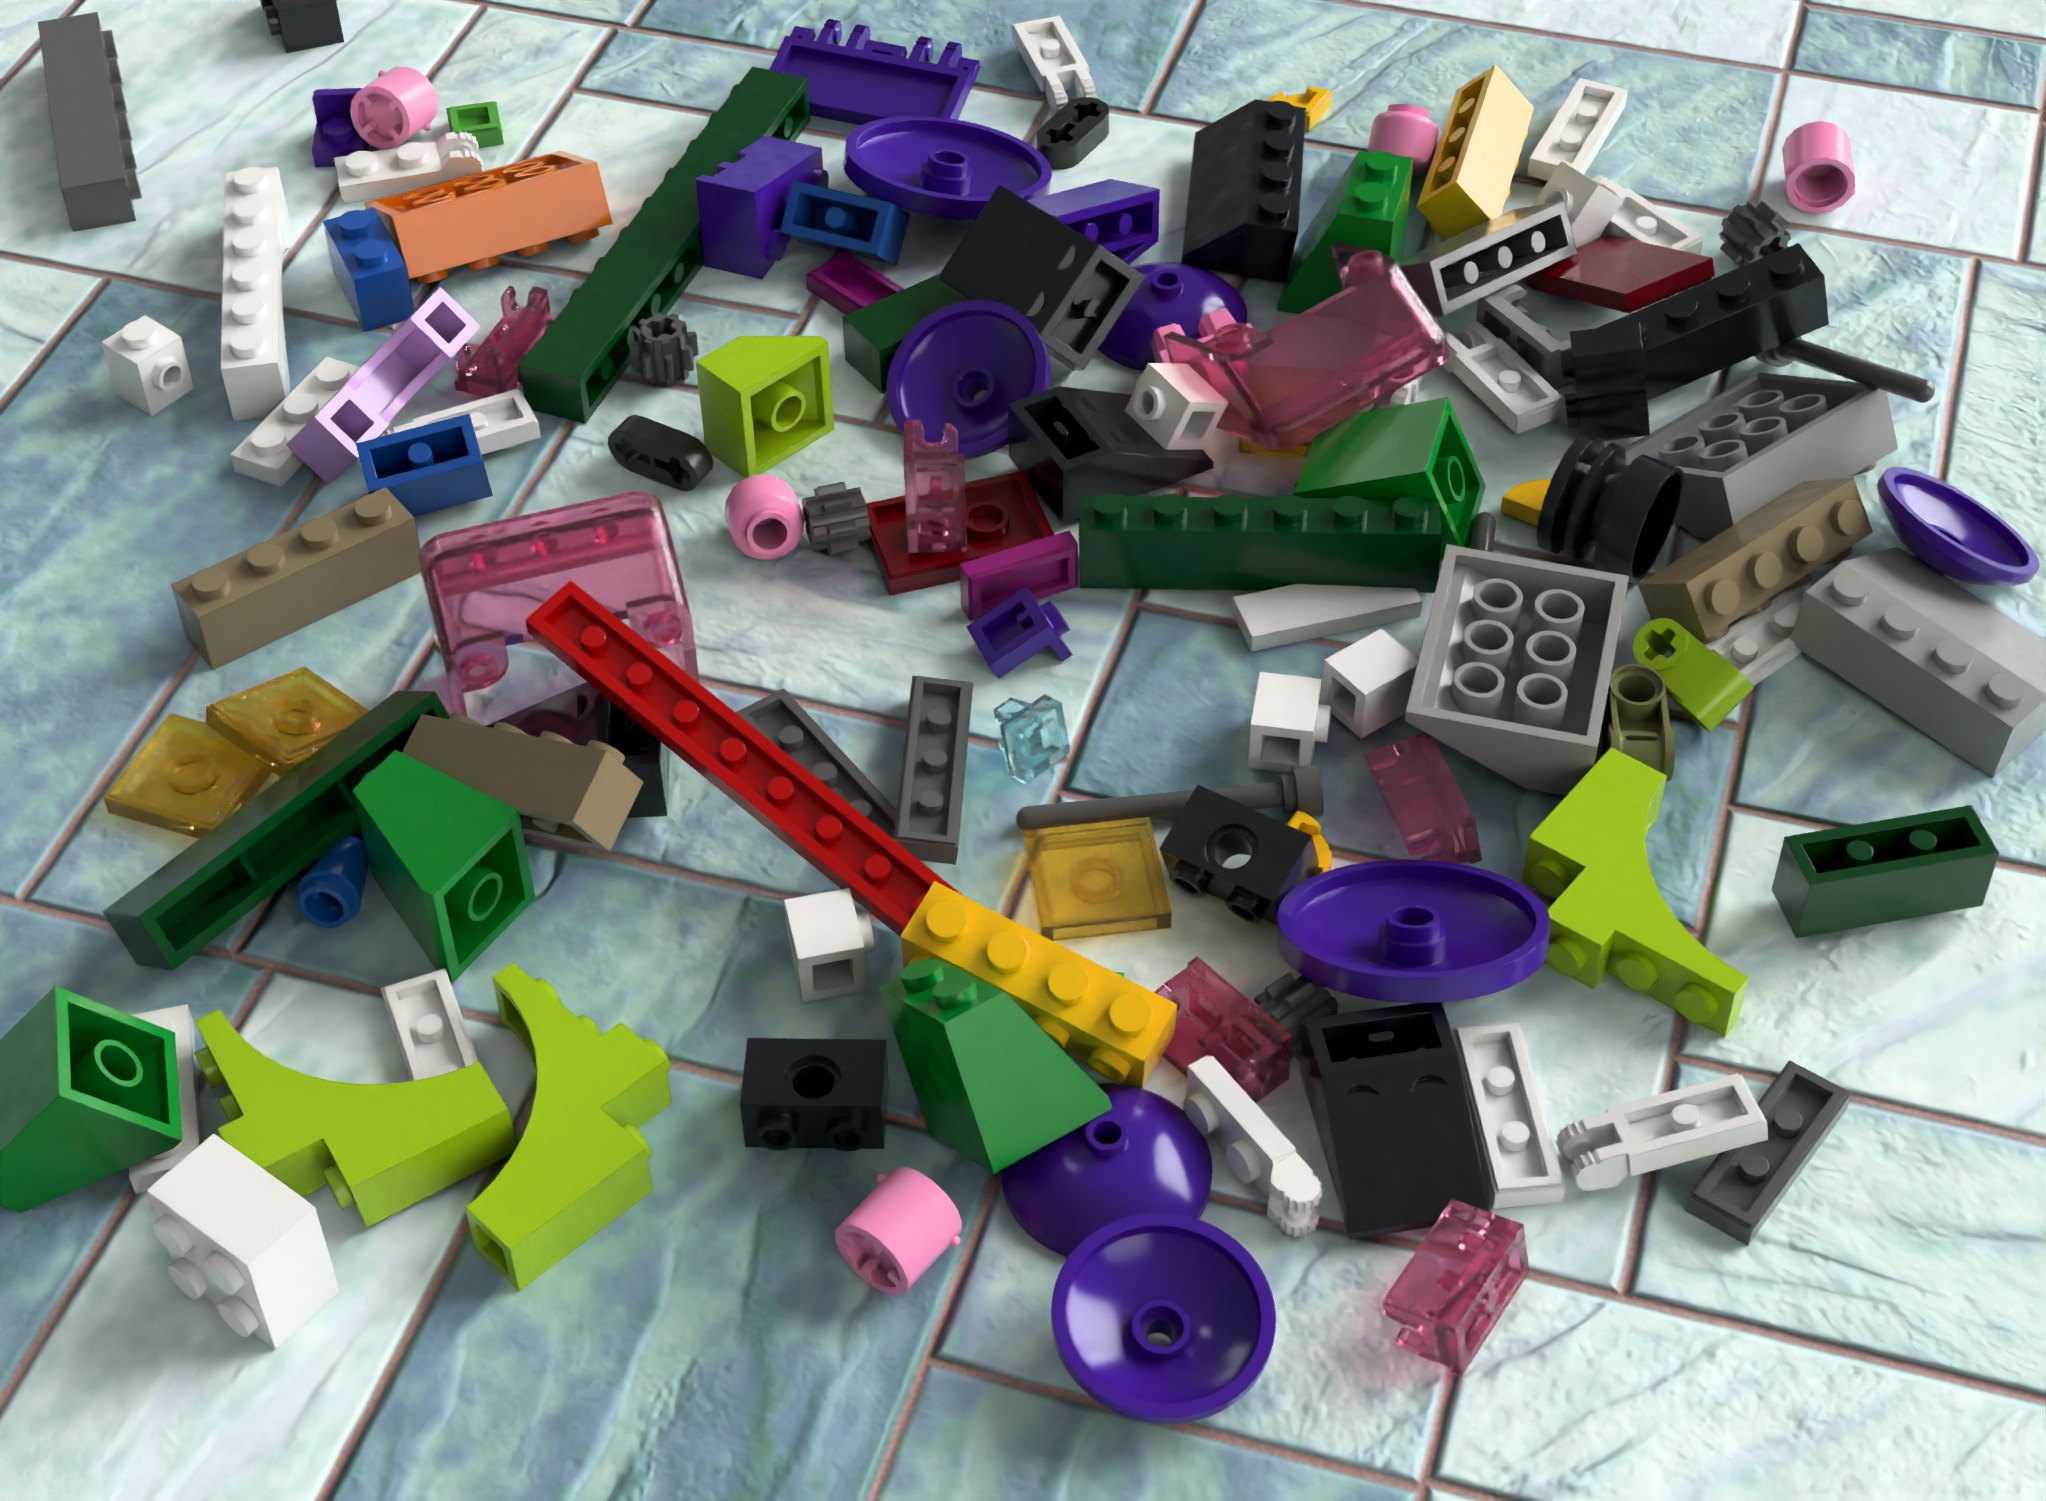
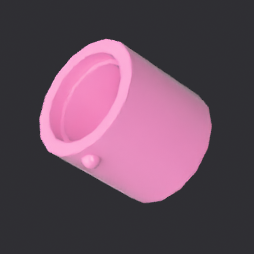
[350,67,438,149]
[1782,121,1856,214]
[835,1167,962,1296]

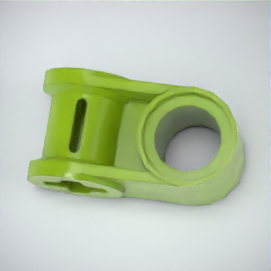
[1632,618,1754,733]

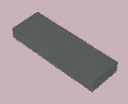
[1685,1060,1852,1246]

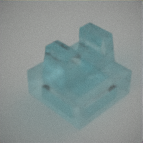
[993,694,1071,784]

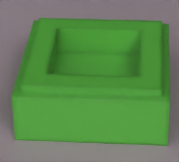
[446,101,504,148]

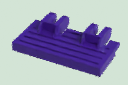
[769,19,981,125]

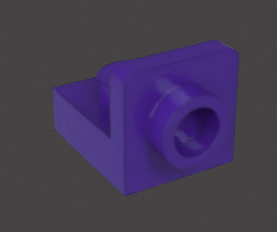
[312,88,369,167]
[967,587,1073,679]

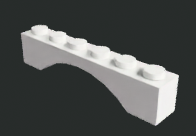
[221,167,290,421]

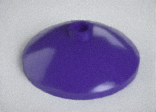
[1098,262,1248,372]
[886,300,1050,459]
[1877,467,2040,587]
[1001,1083,1213,1257]
[1051,1213,1276,1424]

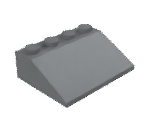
[1624,373,1898,539]
[1404,544,1629,796]
[1790,547,2046,778]

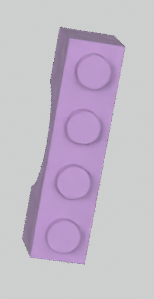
[286,287,481,485]

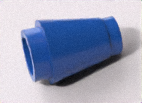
[297,836,369,928]

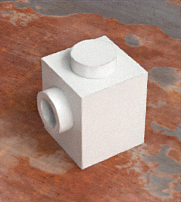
[1532,161,1624,248]
[101,315,194,416]
[1124,363,1229,450]
[1320,628,1418,739]
[1248,672,1331,773]
[784,888,875,1003]

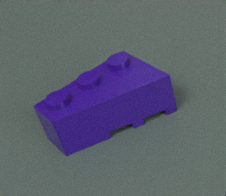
[695,136,829,280]
[1027,179,1160,265]

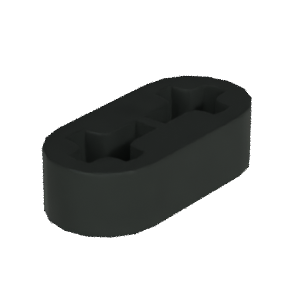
[1037,97,1109,170]
[608,415,713,491]

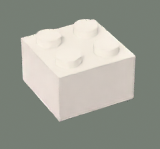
[146,1133,340,1350]

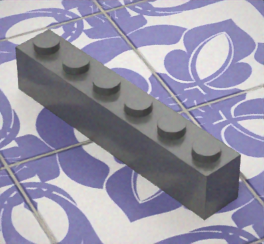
[38,12,142,232]

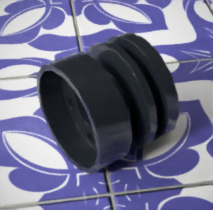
[1536,433,1684,585]

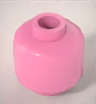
[1367,104,1439,182]
[724,474,805,560]

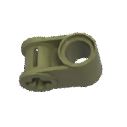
[1602,664,1675,781]

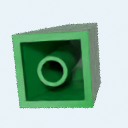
[1277,150,1413,327]
[1293,397,1486,560]
[352,750,535,983]
[879,958,1113,1174]
[0,986,182,1213]

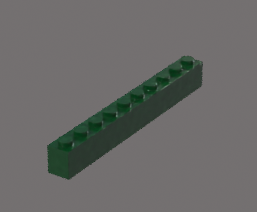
[518,67,811,424]

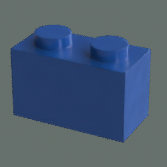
[780,180,910,266]
[323,207,415,332]
[356,413,493,517]

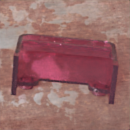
[1163,241,1449,449]
[418,491,700,717]

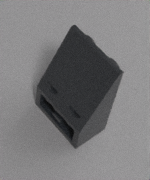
[937,185,1145,371]
[1008,386,1214,523]
[485,682,670,818]
[1300,1002,1490,1239]

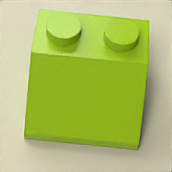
[696,336,834,478]

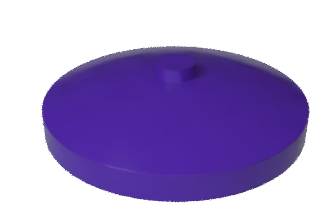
[843,116,1052,221]
[1277,859,1550,1003]

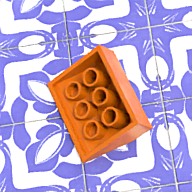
[364,151,613,284]

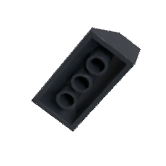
[1181,99,1306,283]
[1597,243,1829,401]

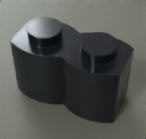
[1560,323,1650,441]

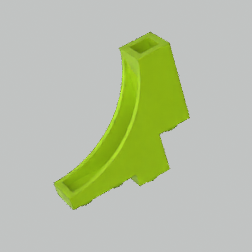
[1522,747,1749,1037]
[465,962,672,1291]
[194,1009,519,1228]

